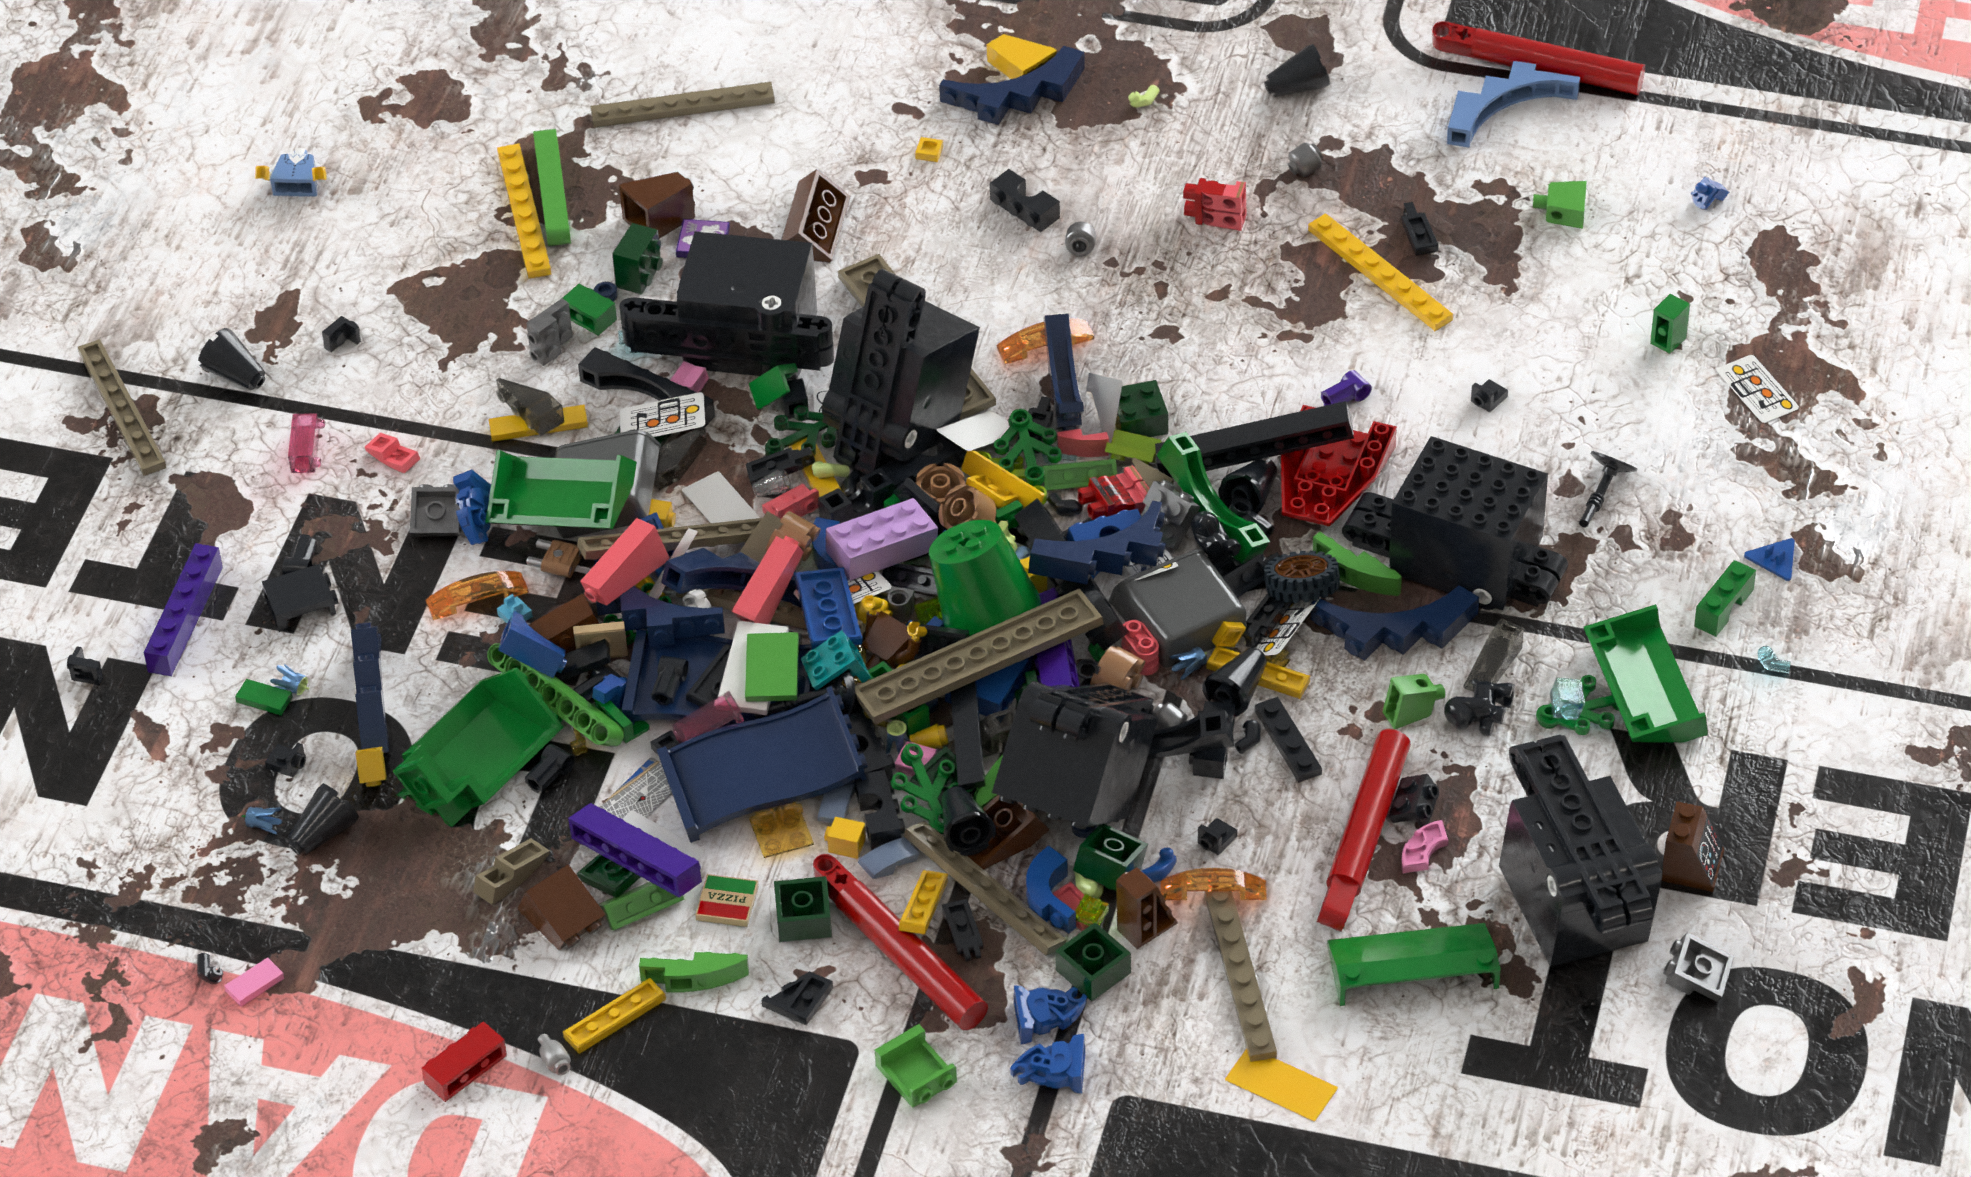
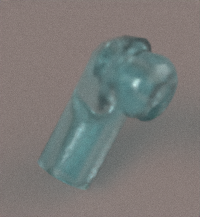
[1757,646,1791,674]

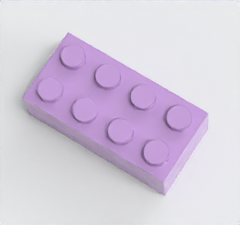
[826,498,938,581]

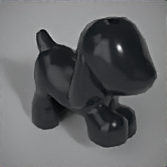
[1191,511,1242,577]
[1444,679,1515,736]

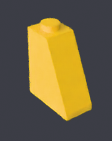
[987,34,1057,79]

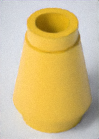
[910,723,949,749]

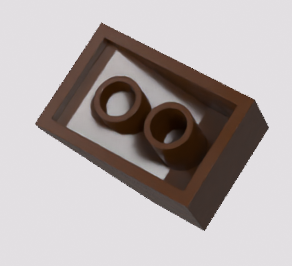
[968,795,1050,870]

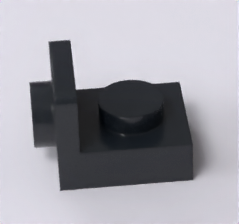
[322,316,361,352]
[1471,379,1508,412]
[67,646,103,686]
[265,743,306,777]
[1198,817,1237,856]

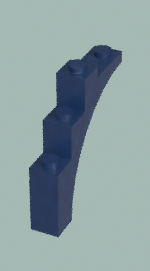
[939,46,1085,125]
[1044,313,1084,431]
[1028,500,1166,584]
[661,547,801,607]
[594,559,725,647]
[1310,585,1479,661]
[351,622,389,753]

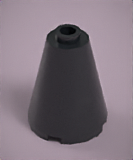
[1264,44,1330,97]
[198,328,265,390]
[1218,458,1277,514]
[1202,648,1267,717]
[288,783,359,855]
[942,786,996,856]

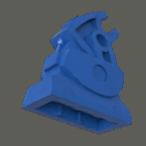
[453,469,491,545]
[1013,985,1087,1045]
[1010,1034,1086,1094]

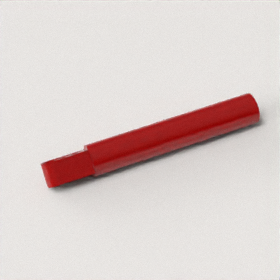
[1432,21,1645,95]
[1316,729,1411,932]
[813,854,988,1031]

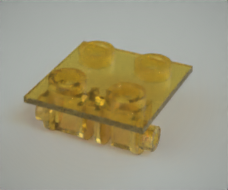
[749,802,814,858]

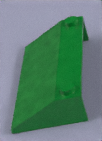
[485,450,637,529]
[1583,604,1708,742]
[1327,923,1501,1006]

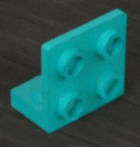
[801,630,871,690]

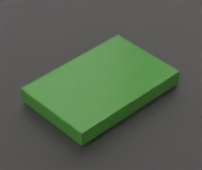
[745,632,799,702]

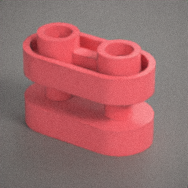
[1121,620,1159,676]

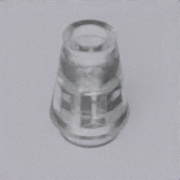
[752,470,791,497]

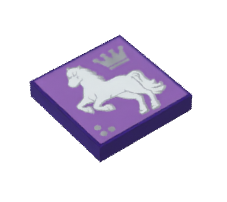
[676,219,730,258]

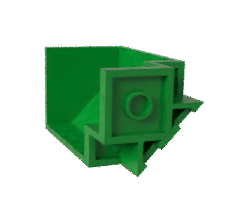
[393,668,563,827]

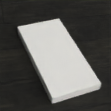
[716,620,788,715]

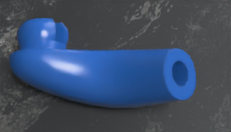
[1142,847,1177,883]

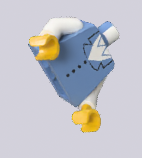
[255,148,327,197]

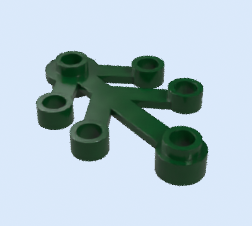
[765,405,838,456]

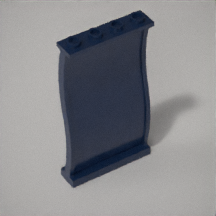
[622,630,815,727]
[656,687,868,843]

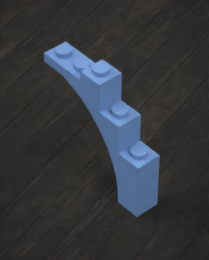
[1447,61,1580,148]

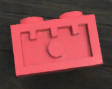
[762,483,819,519]

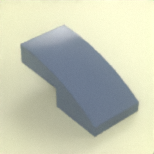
[817,782,855,823]
[858,837,919,879]

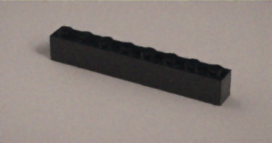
[1155,401,1354,479]
[1014,498,1128,651]

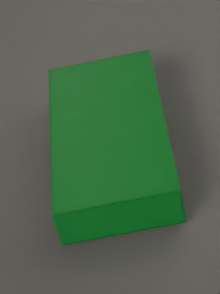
[235,679,293,716]

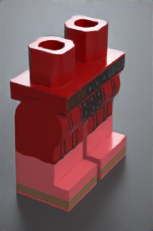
[1183,178,1247,231]
[1077,465,1149,520]

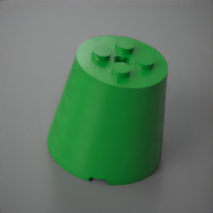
[929,520,1041,637]

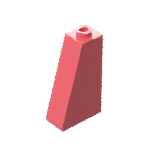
[580,518,670,605]
[732,536,803,624]

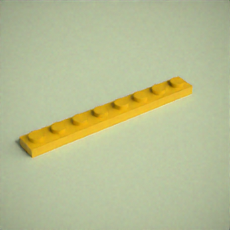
[497,144,551,279]
[1308,213,1453,331]

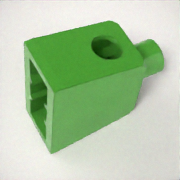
[1533,181,1587,229]
[1382,674,1446,729]

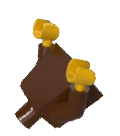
[863,595,927,670]

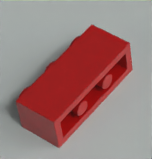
[421,1021,507,1102]

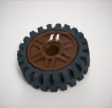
[1264,551,1340,603]

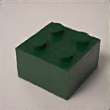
[612,223,663,295]
[1115,380,1168,437]
[1073,824,1148,891]
[774,876,832,942]
[1055,922,1131,1001]

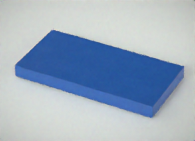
[794,567,862,650]

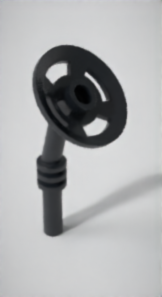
[1579,451,1638,528]
[755,670,855,719]

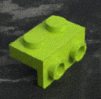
[1105,430,1162,465]

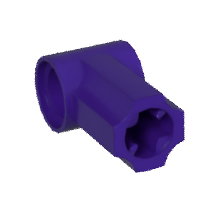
[1321,370,1372,406]

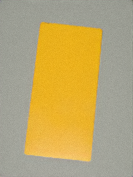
[1225,1048,1338,1121]

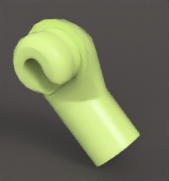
[1128,85,1159,108]
[812,461,850,479]
[1074,872,1103,898]

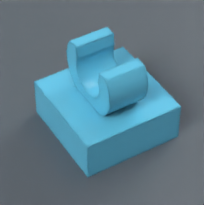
[497,594,533,623]

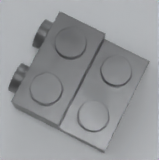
[526,298,573,366]
[1141,479,1201,550]
[410,484,460,537]
[1663,932,1734,1002]

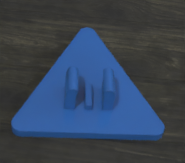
[1744,538,1795,581]

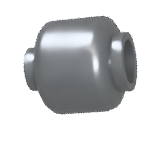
[1287,142,1323,177]
[1065,221,1096,257]
[1153,702,1188,730]

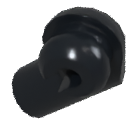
[197,953,223,985]

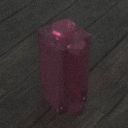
[288,414,326,473]
[672,691,744,743]

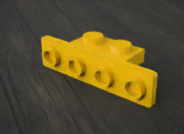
[961,450,1044,509]

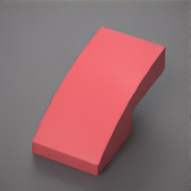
[1057,429,1109,457]
[365,433,420,473]

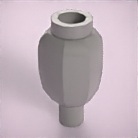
[538,1034,571,1075]

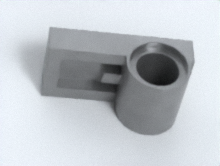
[875,586,915,622]

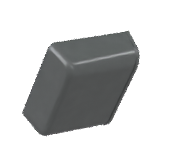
[555,430,661,538]
[1108,548,1246,668]

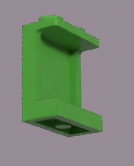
[874,1024,957,1108]

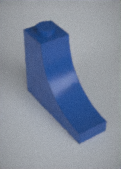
[499,611,567,678]
[945,656,1034,721]

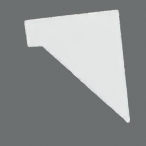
[1086,373,1123,443]

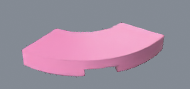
[1401,820,1448,874]

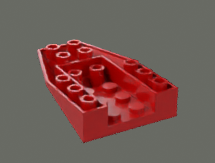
[1281,405,1397,527]

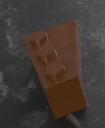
[528,594,603,654]
[1116,867,1178,949]

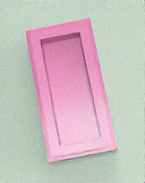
[224,957,284,1007]

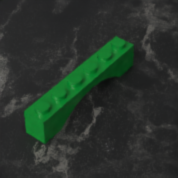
[1157,432,1270,564]

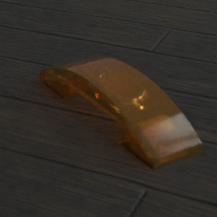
[996,318,1095,364]
[426,571,529,620]
[1161,868,1267,900]

